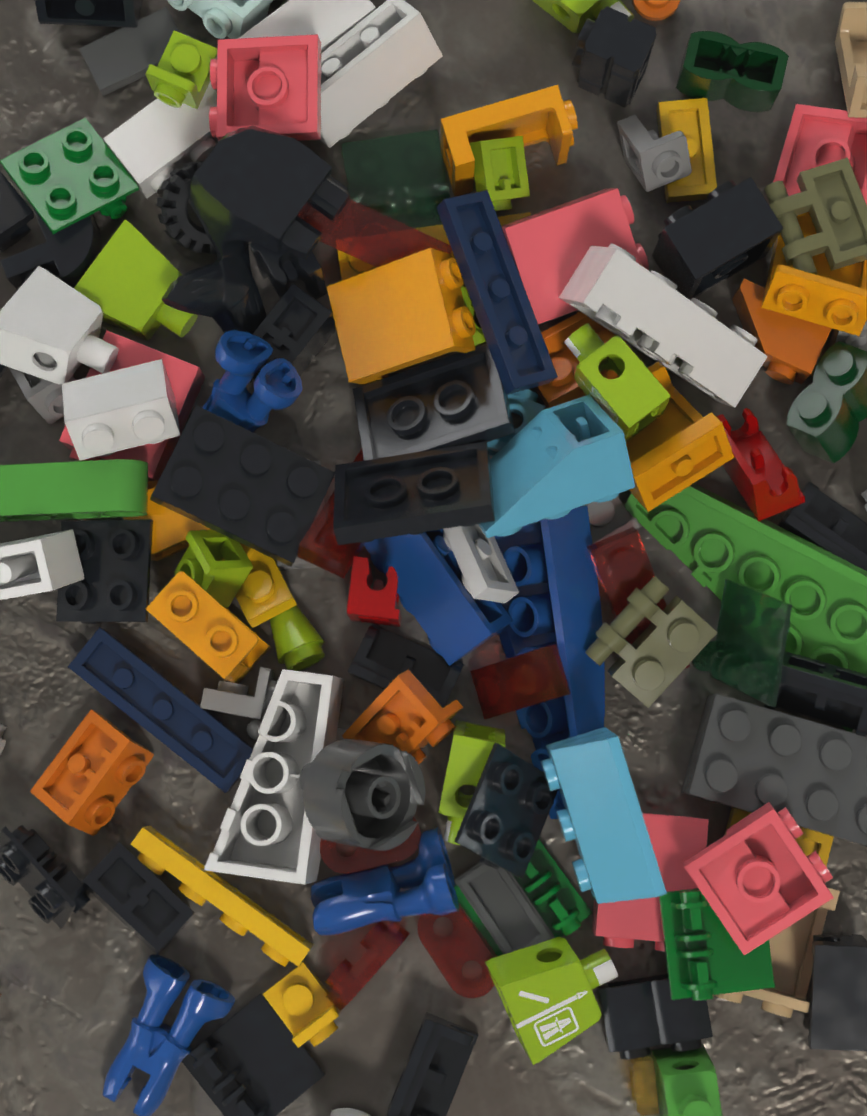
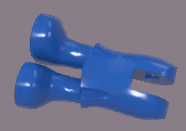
[202,330,302,433]
[310,827,459,935]
[102,954,235,1116]

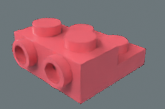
[209,34,321,141]
[773,104,867,205]
[683,802,834,955]

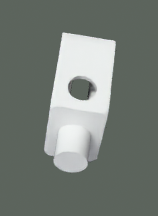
[0,266,119,384]

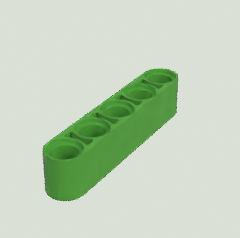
[0,459,148,522]

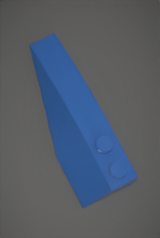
[494,505,605,819]

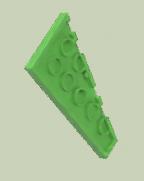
[624,483,867,733]

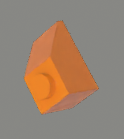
[732,278,832,384]

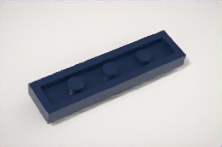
[436,190,558,395]
[68,627,254,793]

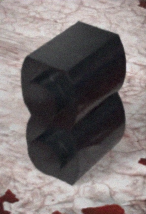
[598,973,713,1059]

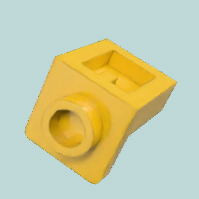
[263,960,342,1048]

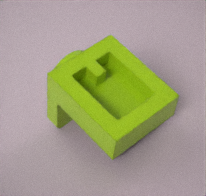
[145,30,217,109]
[470,136,530,211]

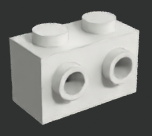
[62,359,180,461]

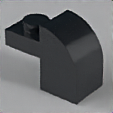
[0,208,102,290]

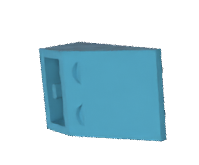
[478,394,635,539]

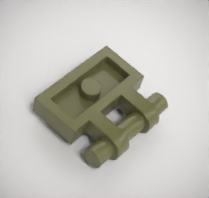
[764,158,867,275]
[585,576,718,708]

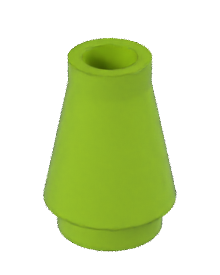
[269,605,325,671]

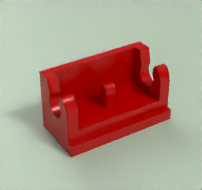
[716,408,805,522]
[346,556,402,627]

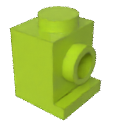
[174,530,253,608]

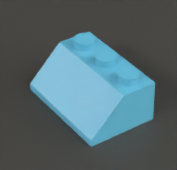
[541,727,667,904]

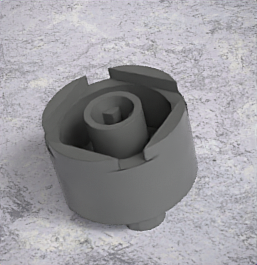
[299,739,426,851]

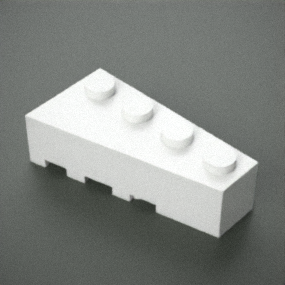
[559,243,768,408]
[204,669,344,885]

